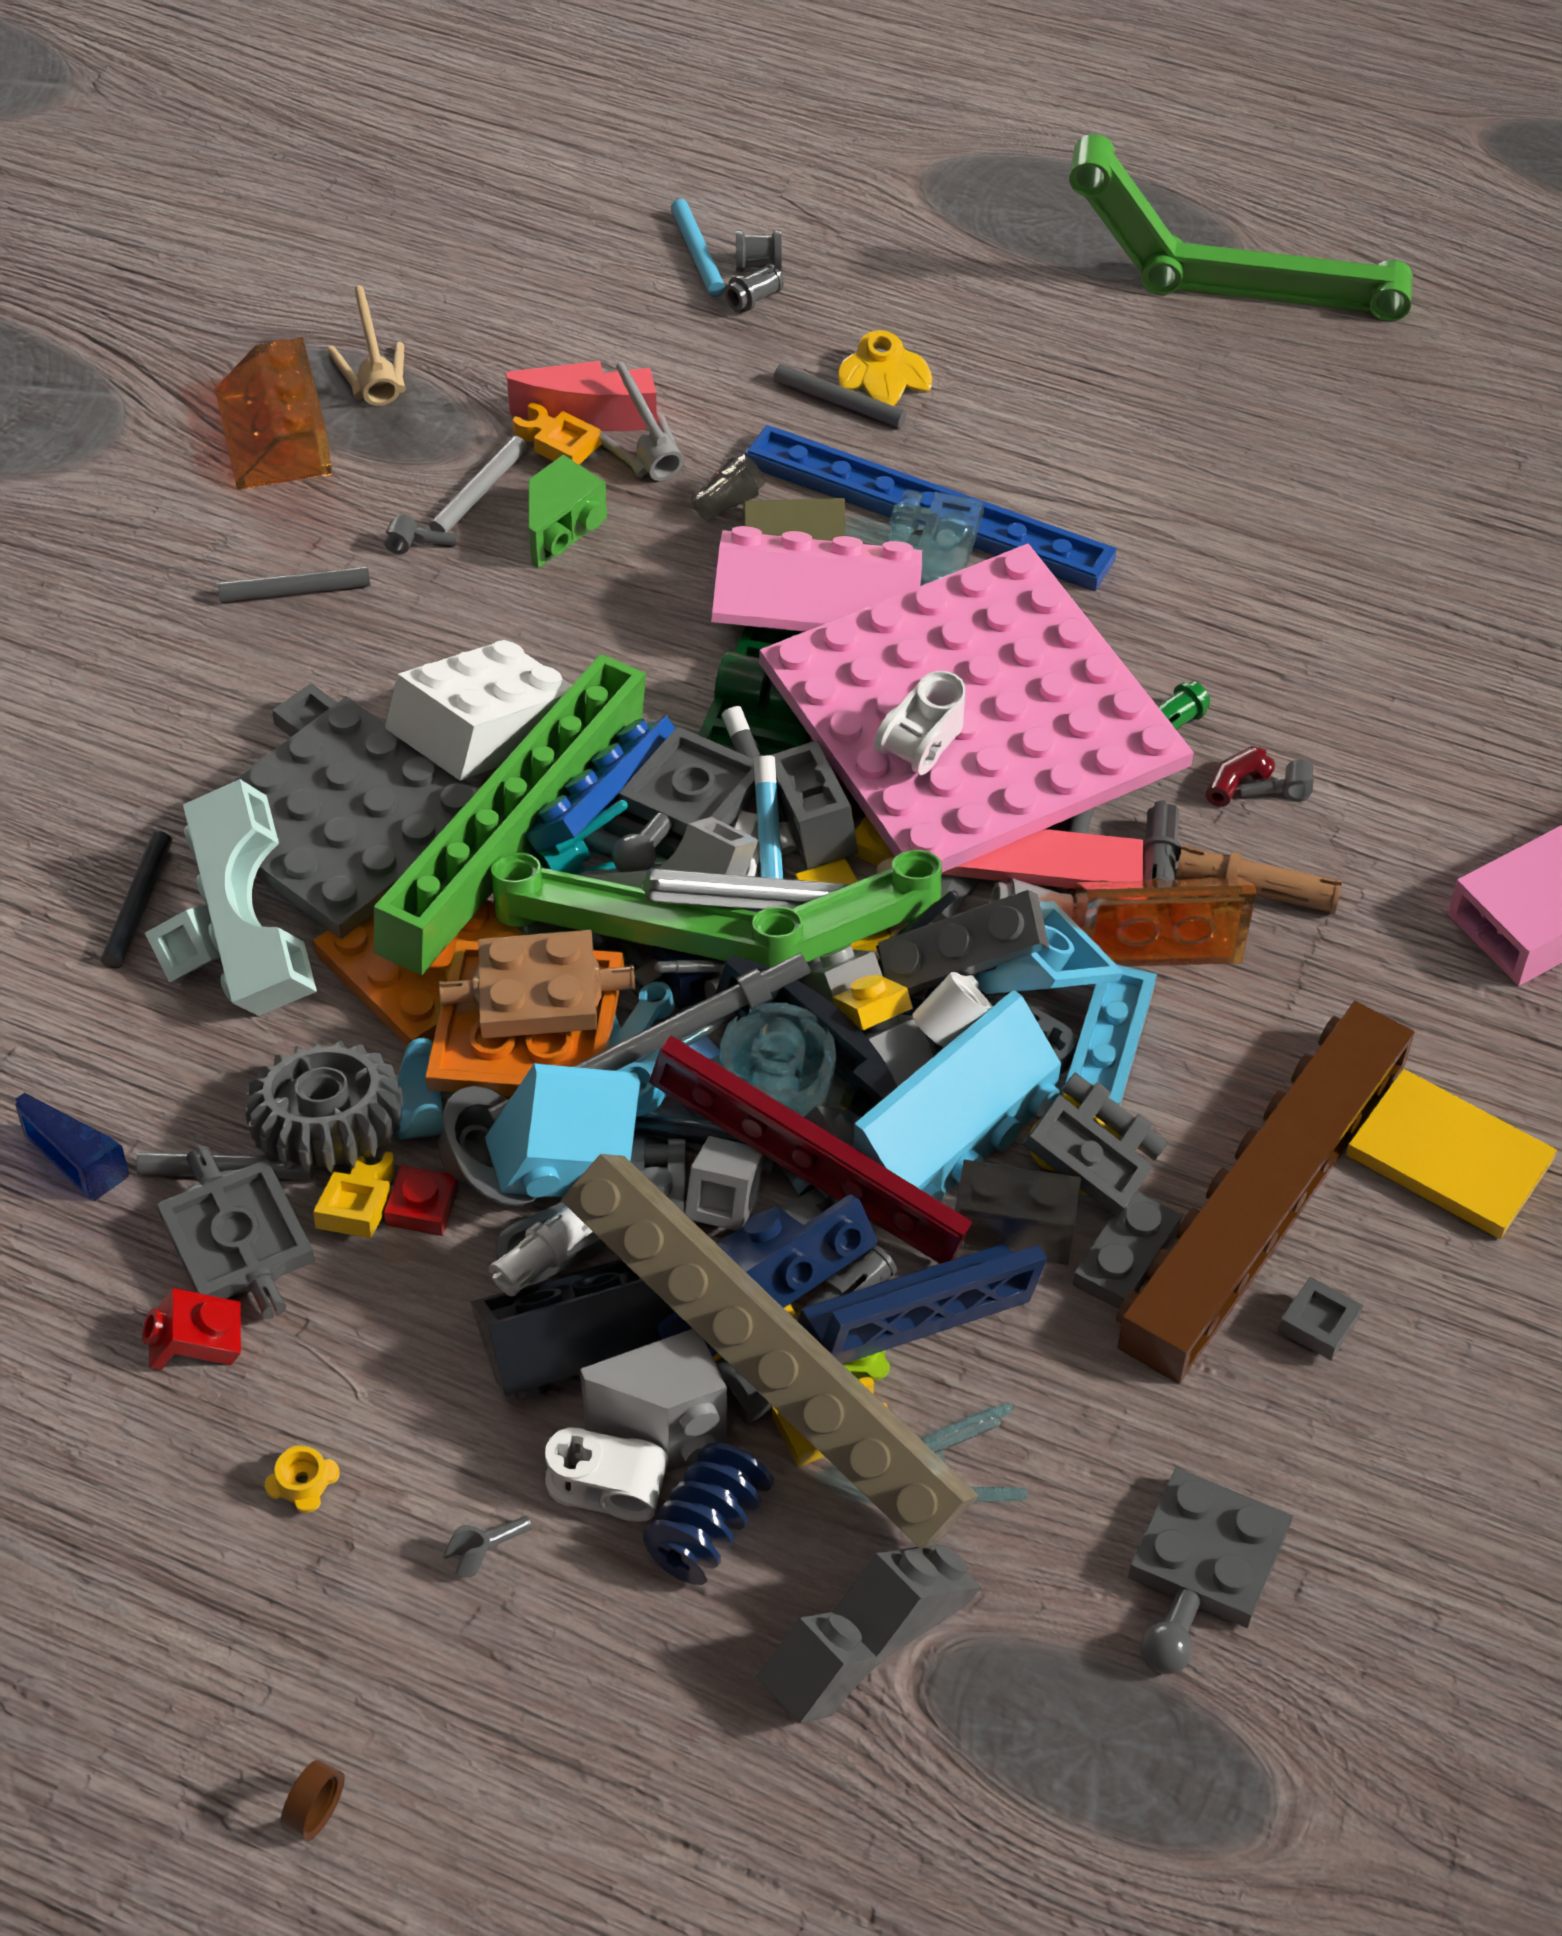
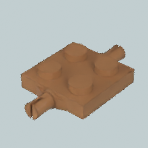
[439,930,635,1039]

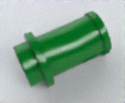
[1158,681,1210,730]

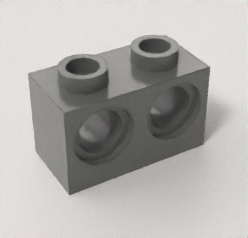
[769,741,858,869]

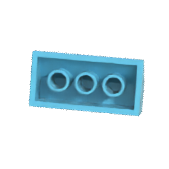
[853,990,1061,1202]

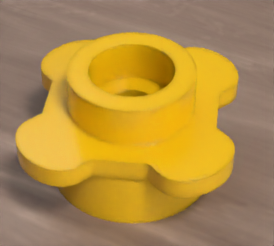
[264,1445,340,1513]

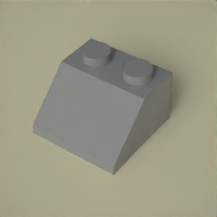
[580,1329,727,1471]

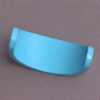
[396,1038,444,1140]

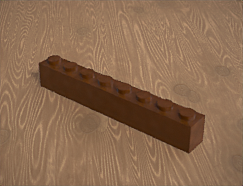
[1116,1000,1415,1384]

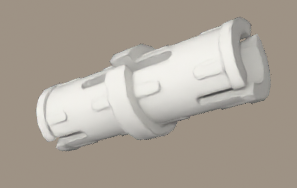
[489,1206,593,1296]

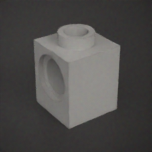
[685,1136,764,1231]

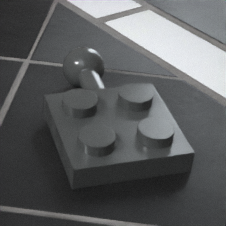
[612,726,756,872]
[1128,1467,1293,1675]

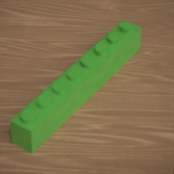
[374,654,646,975]

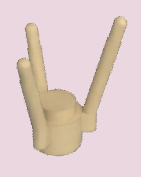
[327,285,406,406]

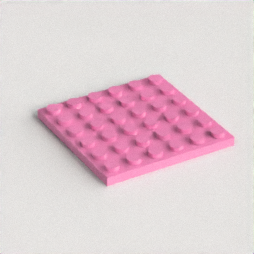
[759,544,1194,873]

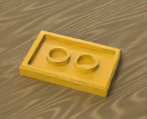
[1346,1068,1557,1240]

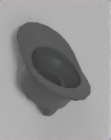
[438,1086,537,1206]

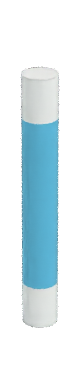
[753,756,783,879]

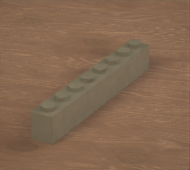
[561,1154,979,1549]

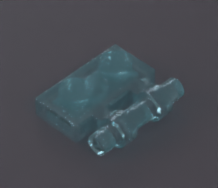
[881,490,984,586]

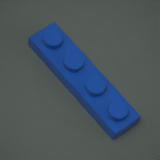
[526,715,675,852]

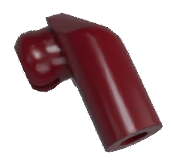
[1205,746,1275,807]

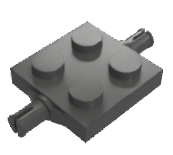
[157,1146,315,1319]

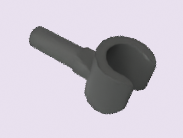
[385,515,457,554]
[1239,760,1314,802]
[618,939,665,999]
[443,1516,532,1578]

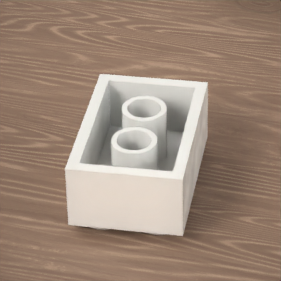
[385,640,572,781]

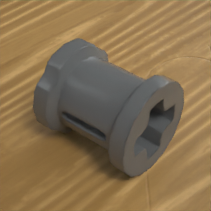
[736,230,782,272]

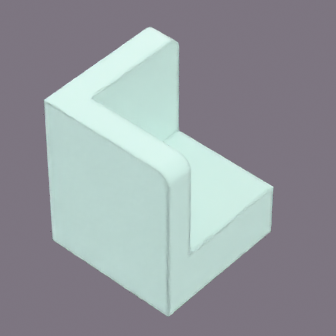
[145,903,221,983]

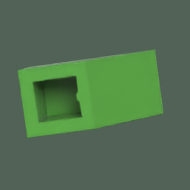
[529,455,607,568]

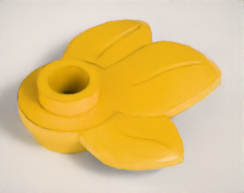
[838,330,932,406]

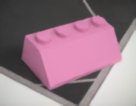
[711,526,922,631]

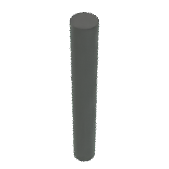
[774,364,907,428]
[218,566,370,602]
[136,1152,315,1180]

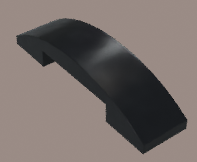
[715,956,898,1118]

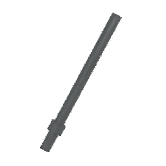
[488,952,811,1122]

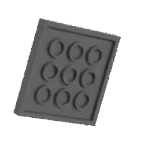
[229,696,479,939]

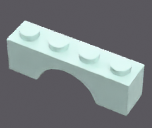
[183,779,317,1016]

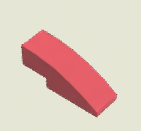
[506,361,657,431]

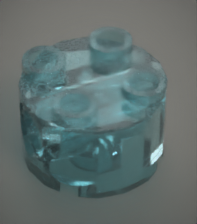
[719,1003,836,1117]

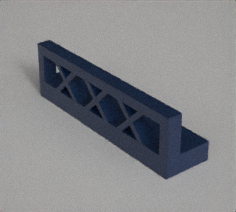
[797,1243,1048,1365]

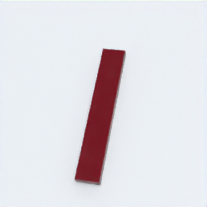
[649,1035,973,1264]

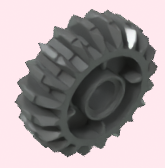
[245,1040,404,1174]

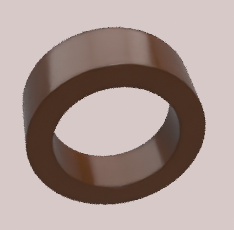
[280,1760,345,1841]

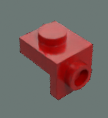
[142,1288,241,1370]

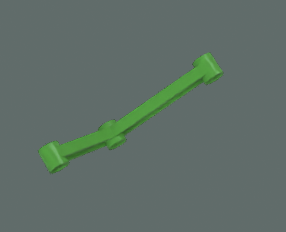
[1069,134,1413,321]
[491,850,942,967]

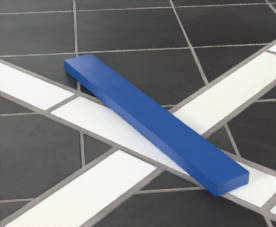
[745,424,1117,591]

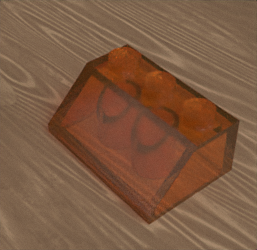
[215,337,332,490]
[1072,877,1256,967]

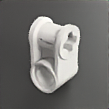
[874,671,965,775]
[913,972,993,1048]
[545,1427,669,1522]

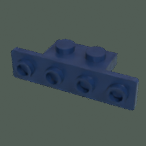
[657,1195,877,1357]

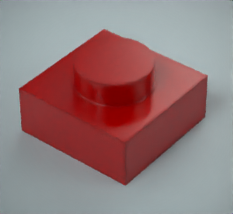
[384,1165,459,1236]

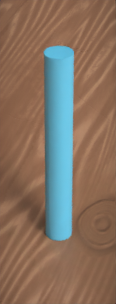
[671,199,725,297]

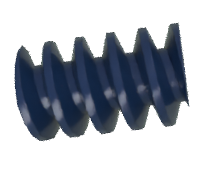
[643,1442,774,1585]

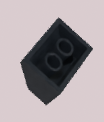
[471,1259,674,1399]

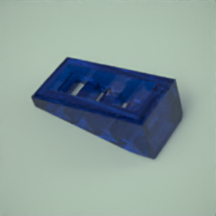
[15,1092,129,1201]

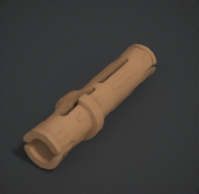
[1175,844,1342,914]

